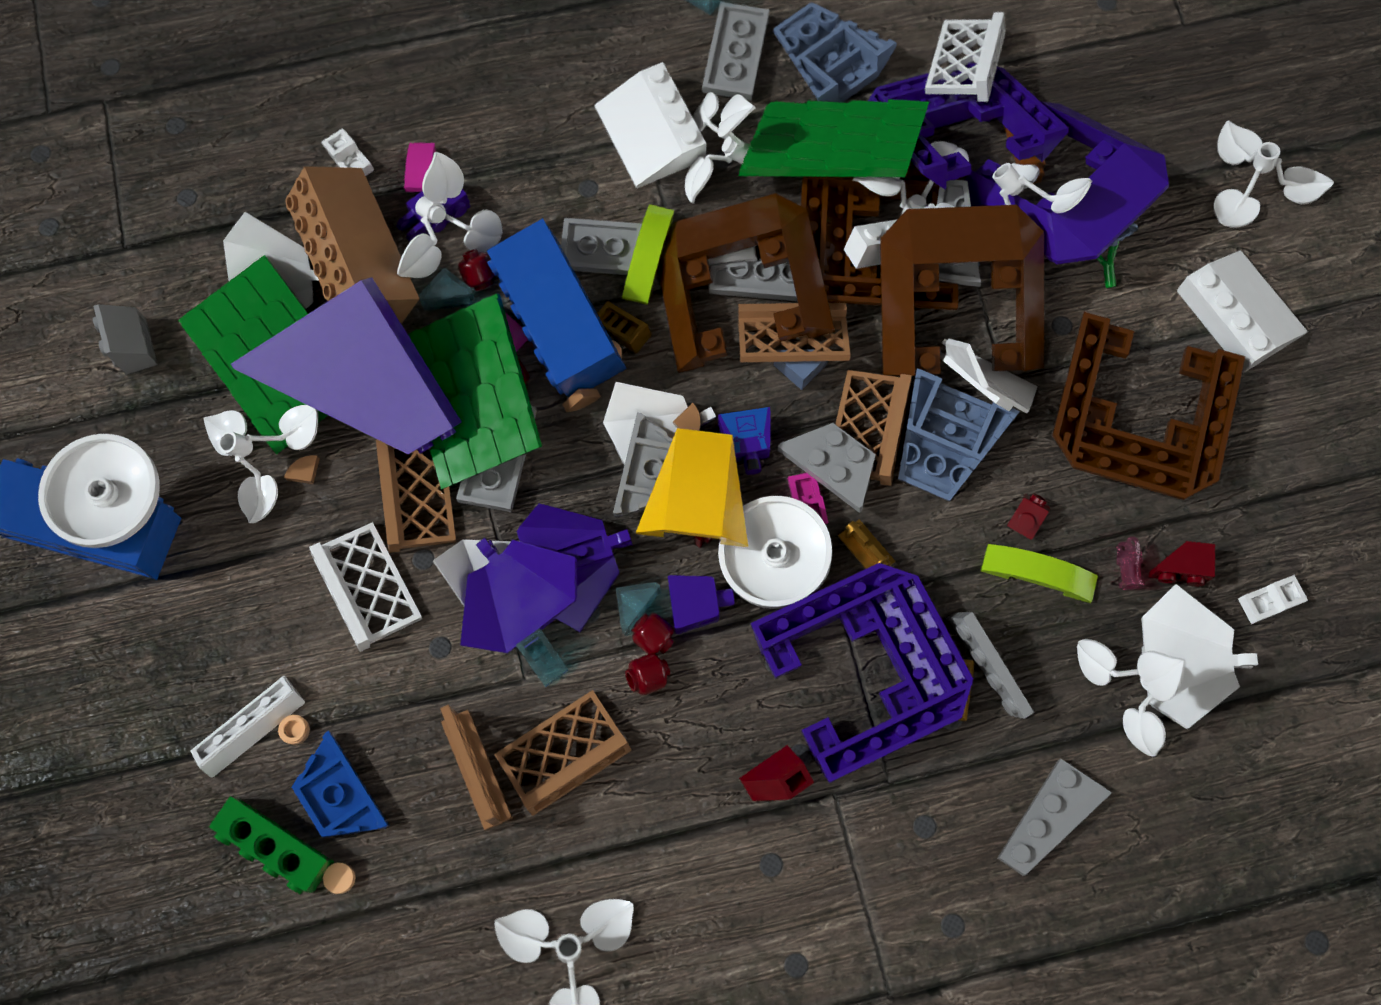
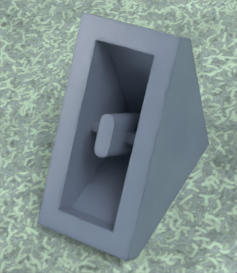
[774,349,828,390]

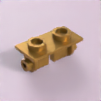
[838,519,896,569]

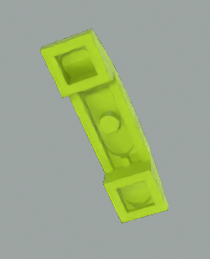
[622,204,674,305]
[981,544,1098,603]

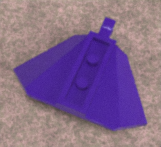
[517,503,633,633]
[460,538,577,653]

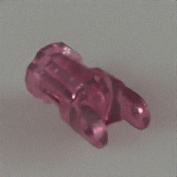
[1116,536,1145,590]

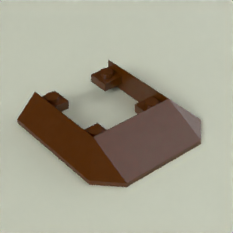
[801,161,961,310]
[658,193,835,373]
[880,205,1044,376]
[1052,312,1245,500]

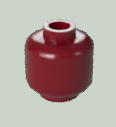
[458,249,496,291]
[631,613,674,654]
[625,653,670,695]

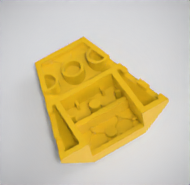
[635,428,748,547]

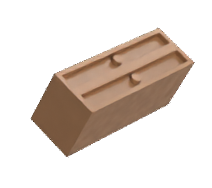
[285,166,419,324]

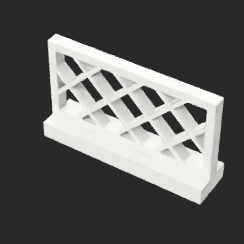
[925,12,1005,102]
[309,522,422,652]

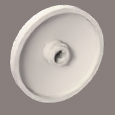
[38,434,160,548]
[718,496,832,609]

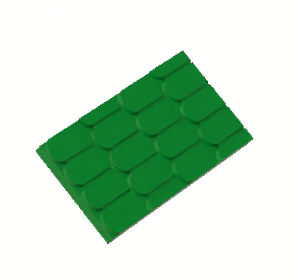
[739,99,929,177]
[178,255,328,455]
[408,294,542,489]

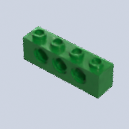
[209,796,334,895]

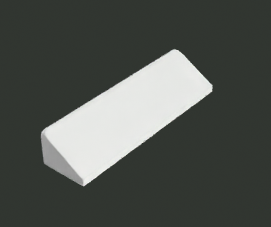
[191,676,305,777]

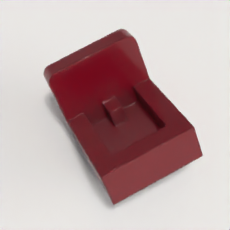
[1007,493,1050,540]

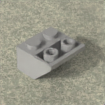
[93,304,158,375]

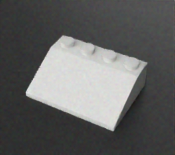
[595,62,706,189]
[1177,250,1308,373]

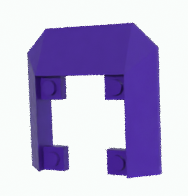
[868,63,1069,190]
[965,101,1169,265]
[750,563,973,783]

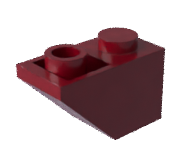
[1149,541,1215,587]
[739,745,814,801]

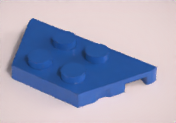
[292,731,390,837]

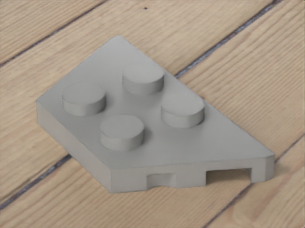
[613,412,673,516]
[778,423,876,513]

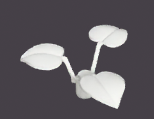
[685,92,756,203]
[1213,121,1334,228]
[853,141,969,215]
[397,152,503,278]
[993,163,1093,213]
[204,405,318,523]
[1077,639,1185,757]
[495,899,634,1005]

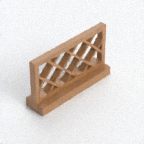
[738,302,850,362]
[835,370,912,486]
[376,439,456,553]
[494,690,632,816]
[440,705,513,831]

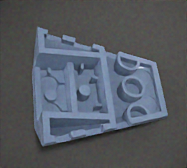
[773,2,897,103]
[898,368,1020,501]

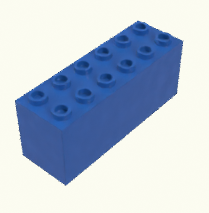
[487,218,627,398]
[0,458,182,580]

